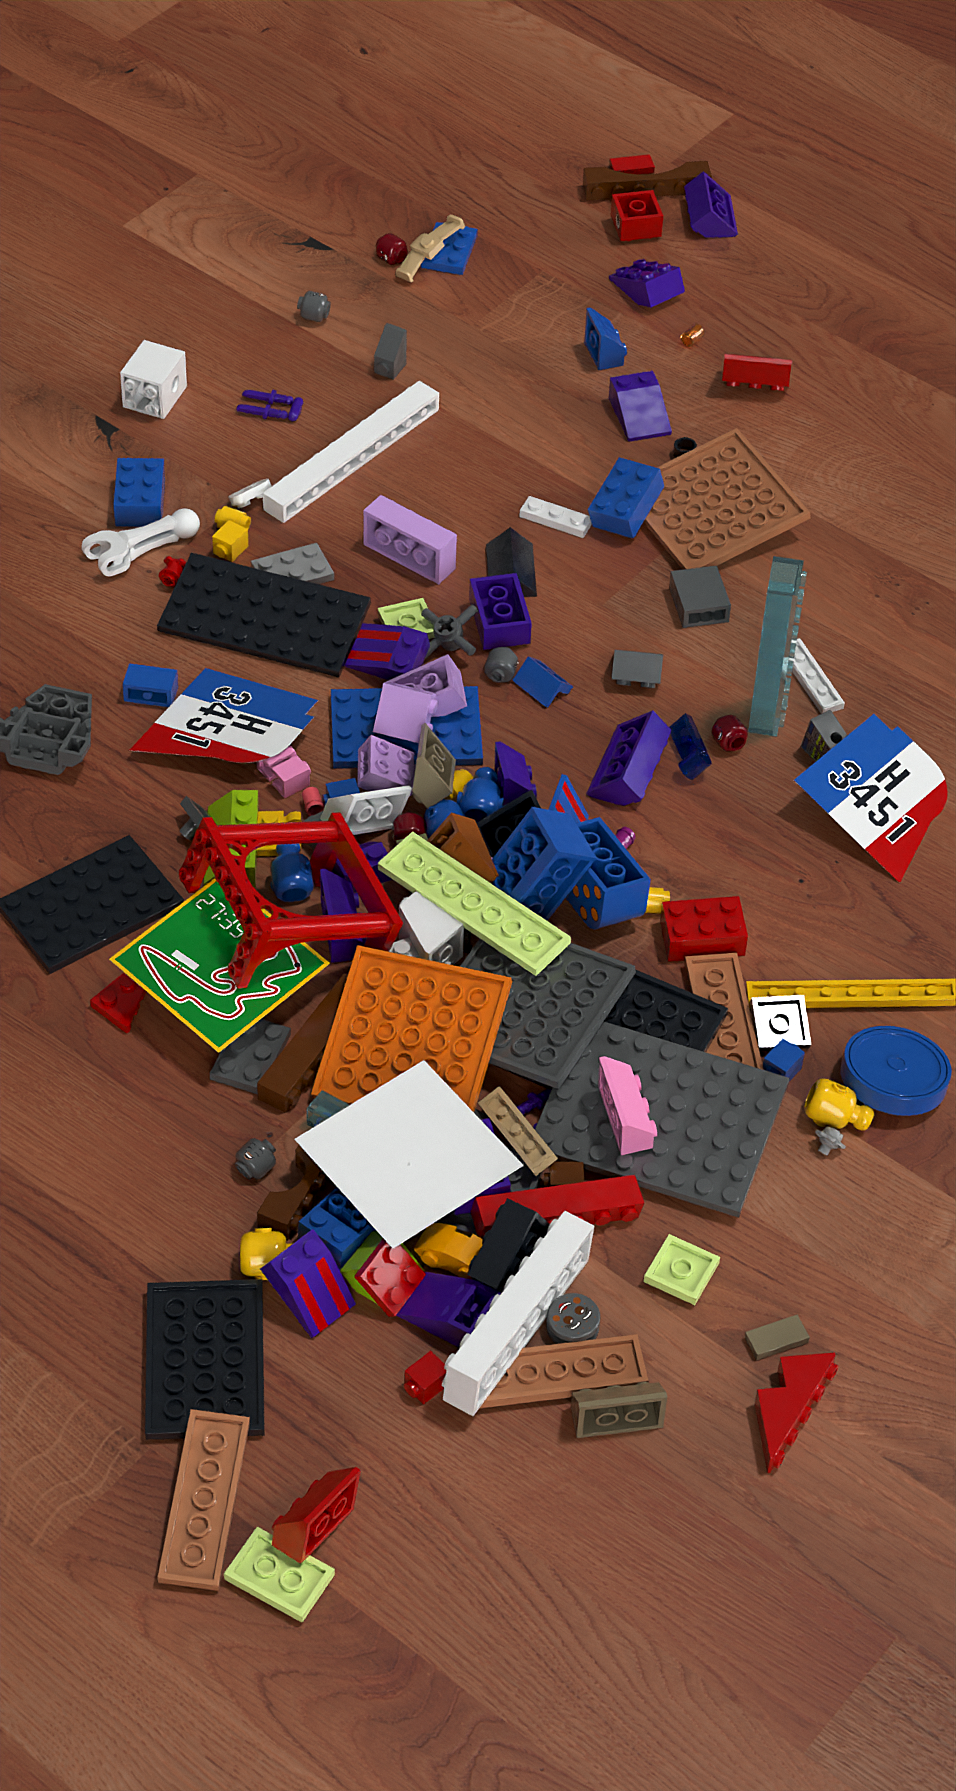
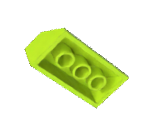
[204,790,259,888]

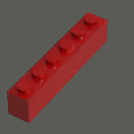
[471,1175,645,1239]

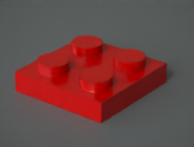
[354,1238,426,1317]

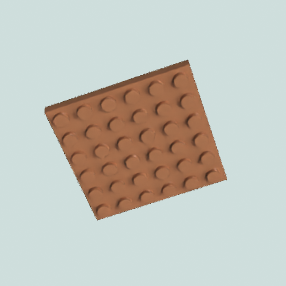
[644,428,811,570]

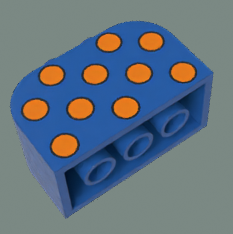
[566,817,651,930]

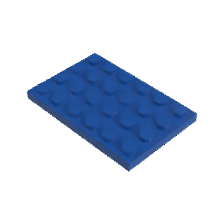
[331,686,483,768]

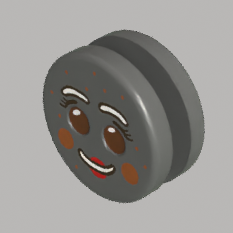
[546,1293,600,1344]

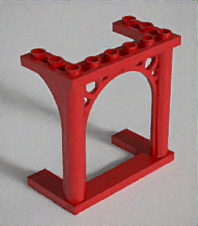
[178,812,403,989]

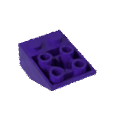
[608,259,685,307]
[396,1272,501,1347]

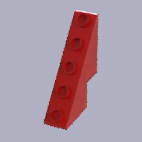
[754,1352,839,1473]

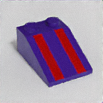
[345,623,430,680]
[260,1229,356,1338]

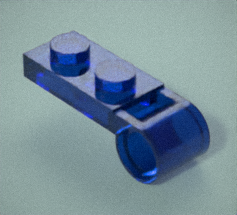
[669,713,712,780]

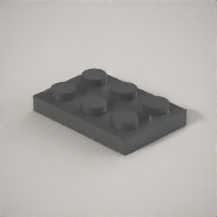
[210,1019,291,1094]

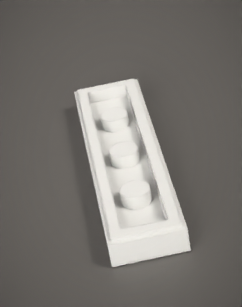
[778,638,845,714]

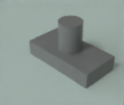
[179,796,217,841]

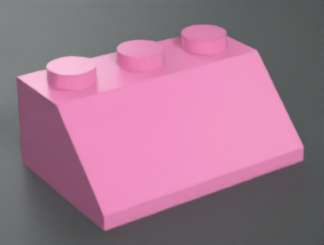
[598,1056,657,1155]

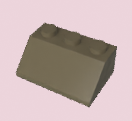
[412,723,456,809]
[570,1382,667,1438]

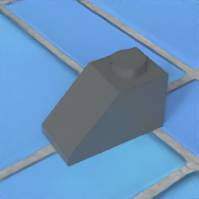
[374,323,407,380]

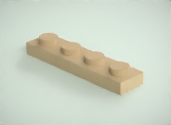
[478,1086,558,1176]

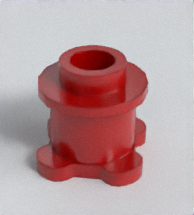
[159,556,186,587]

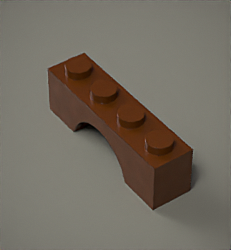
[257,1130,328,1241]

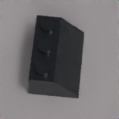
[467,1198,550,1294]

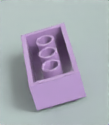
[364,495,457,584]

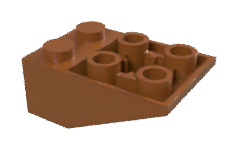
[427,812,498,883]

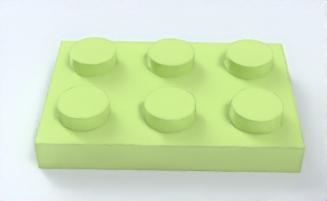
[224,1527,335,1622]

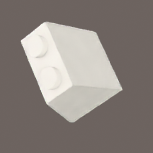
[399,891,464,965]

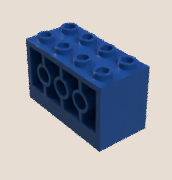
[491,807,596,921]

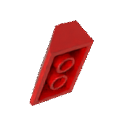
[722,354,792,391]
[271,1467,361,1564]

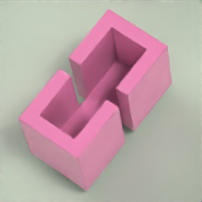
[257,746,311,798]

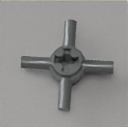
[421,605,478,659]

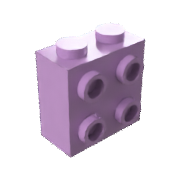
[373,682,438,743]
[358,735,416,797]

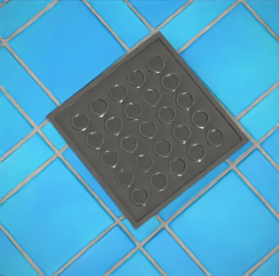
[460,939,636,1089]

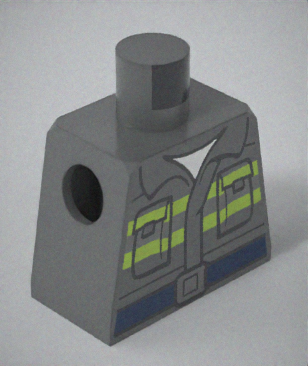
[801,710,847,762]

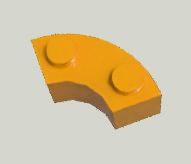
[413,1223,483,1279]

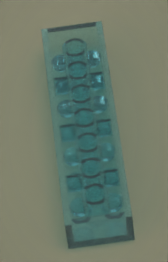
[748,556,807,737]

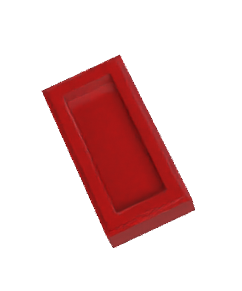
[609,154,655,175]

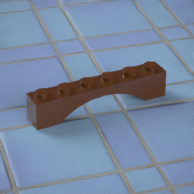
[583,161,712,201]

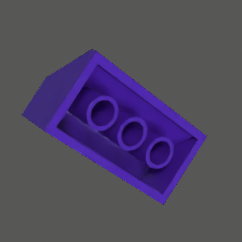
[587,710,671,806]

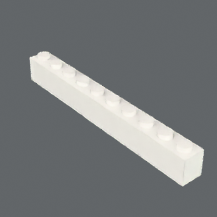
[263,381,439,523]

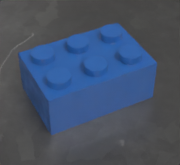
[588,457,664,539]
[114,458,165,527]

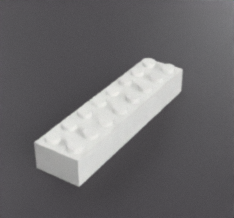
[442,1211,594,1416]

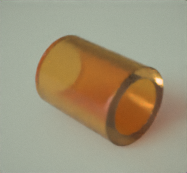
[681,323,705,347]

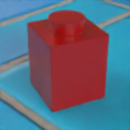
[404,1351,447,1405]

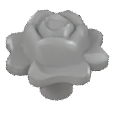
[815,1126,846,1156]

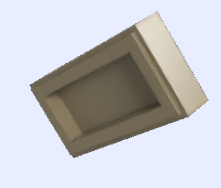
[745,1315,810,1360]

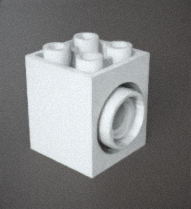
[120,340,187,419]

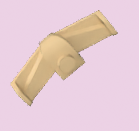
[395,214,465,282]

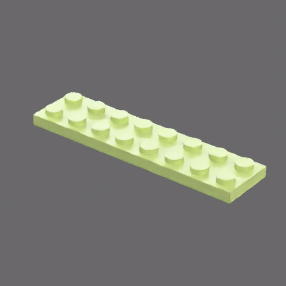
[378,832,571,976]

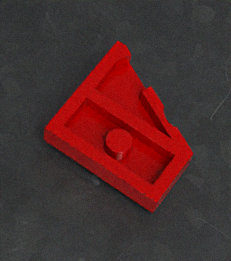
[90,972,146,1034]

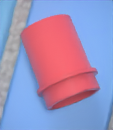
[302,787,324,816]

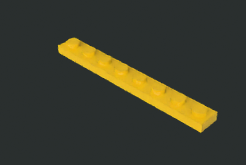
[745,979,956,1009]

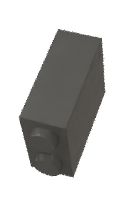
[669,565,731,628]

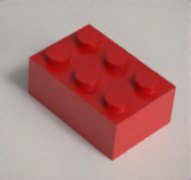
[660,896,748,962]

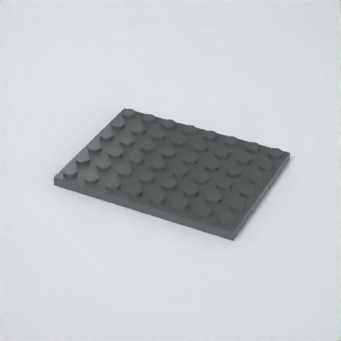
[535,1022,790,1218]

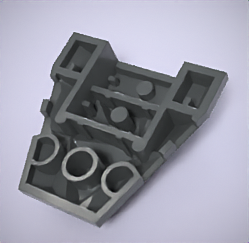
[0,684,92,775]

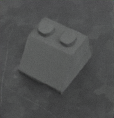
[612,649,663,688]

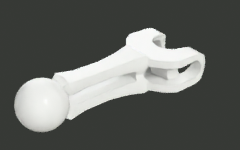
[82,508,200,576]

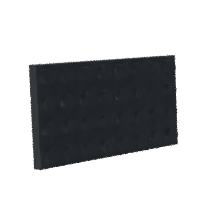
[157,552,371,677]

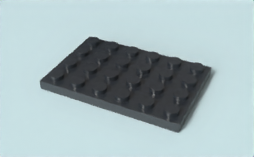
[0,835,184,975]
[145,1279,265,1440]

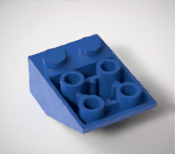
[297,1187,377,1270]

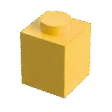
[212,520,249,562]

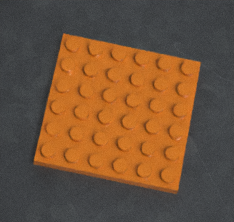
[311,945,513,1112]

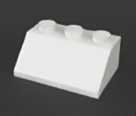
[320,785,412,835]

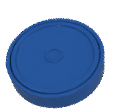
[840,1026,952,1116]

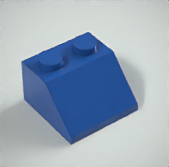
[584,307,627,370]

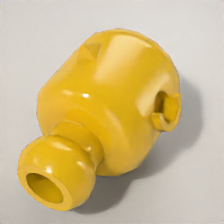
[804,1078,874,1131]
[240,1228,295,1280]

